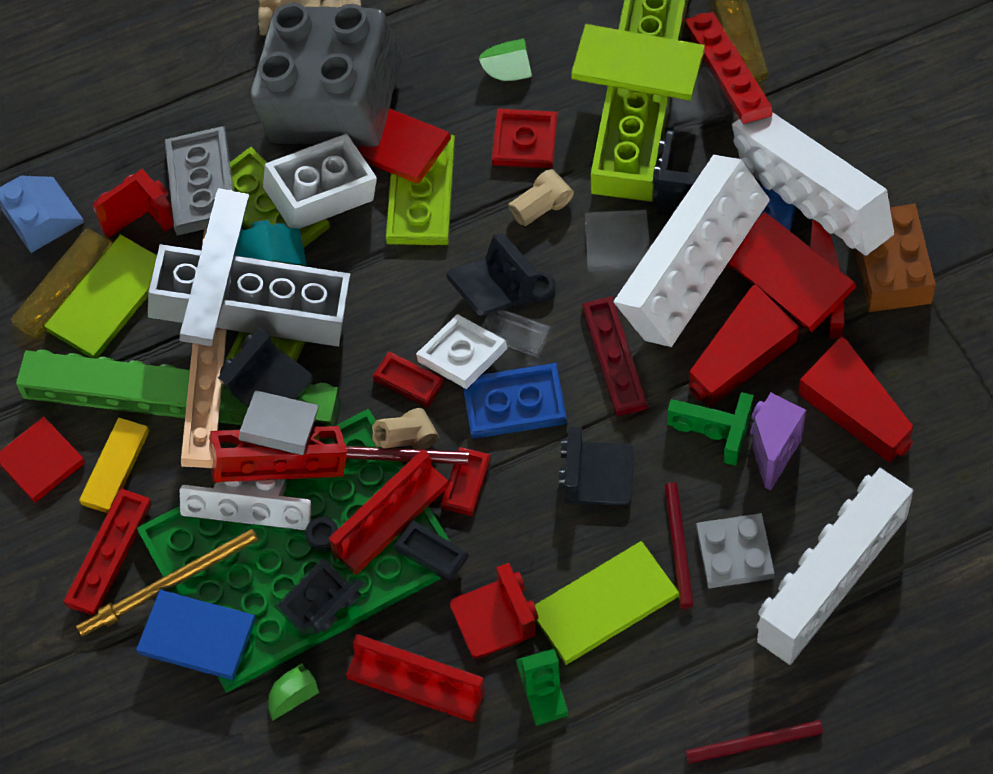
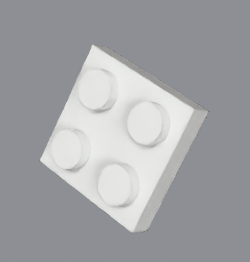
[416,314,507,389]

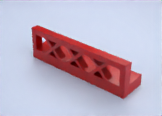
[209,426,347,482]
[329,449,449,575]
[346,634,485,722]

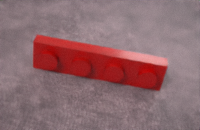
[64,488,152,616]

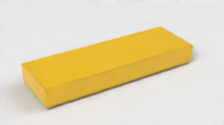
[79,417,150,513]

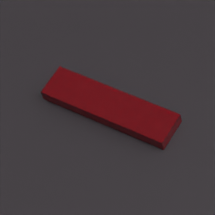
[582,296,647,417]

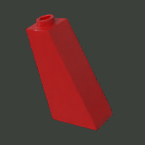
[689,284,799,408]
[798,336,914,463]

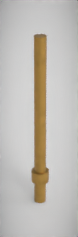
[77,529,258,637]

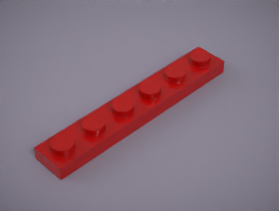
[685,12,772,124]

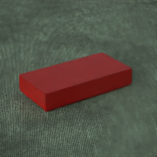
[372,351,444,408]
[441,447,491,516]

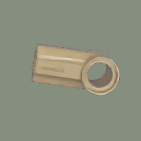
[509,169,574,226]
[372,408,439,450]

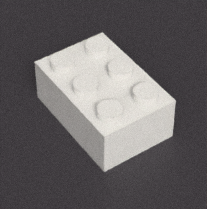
[263,134,377,229]

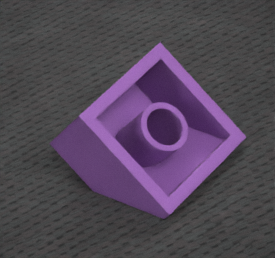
[750,393,806,491]

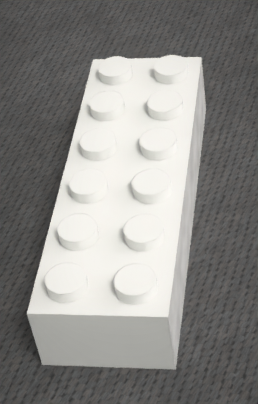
[732,112,894,256]
[613,155,770,347]
[756,468,913,665]

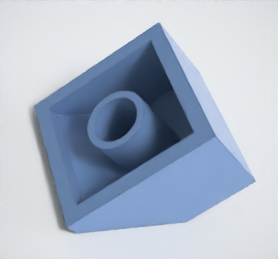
[0,176,84,253]

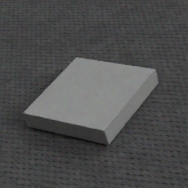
[238,390,319,455]

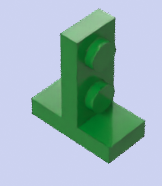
[667,392,754,466]
[516,649,568,726]

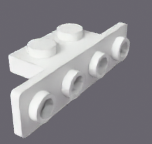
[180,479,311,530]

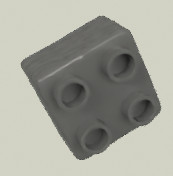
[250,2,402,147]

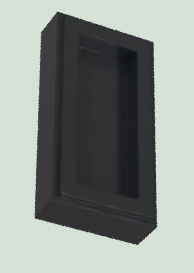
[394,520,469,583]

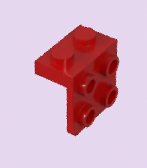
[93,169,174,238]
[450,563,539,659]

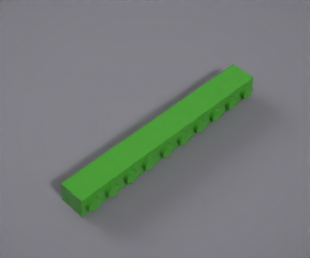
[16,350,341,427]

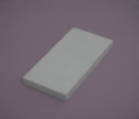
[165,126,234,235]

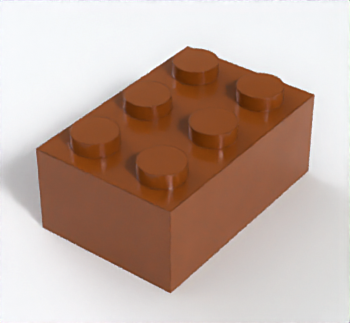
[854,204,936,312]

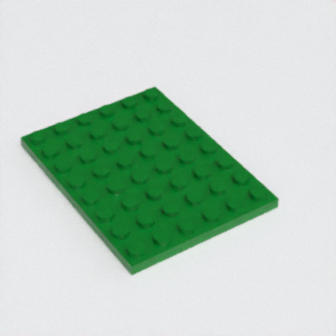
[137,409,463,693]

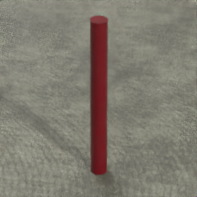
[346,446,469,465]
[665,482,694,609]
[685,720,823,764]

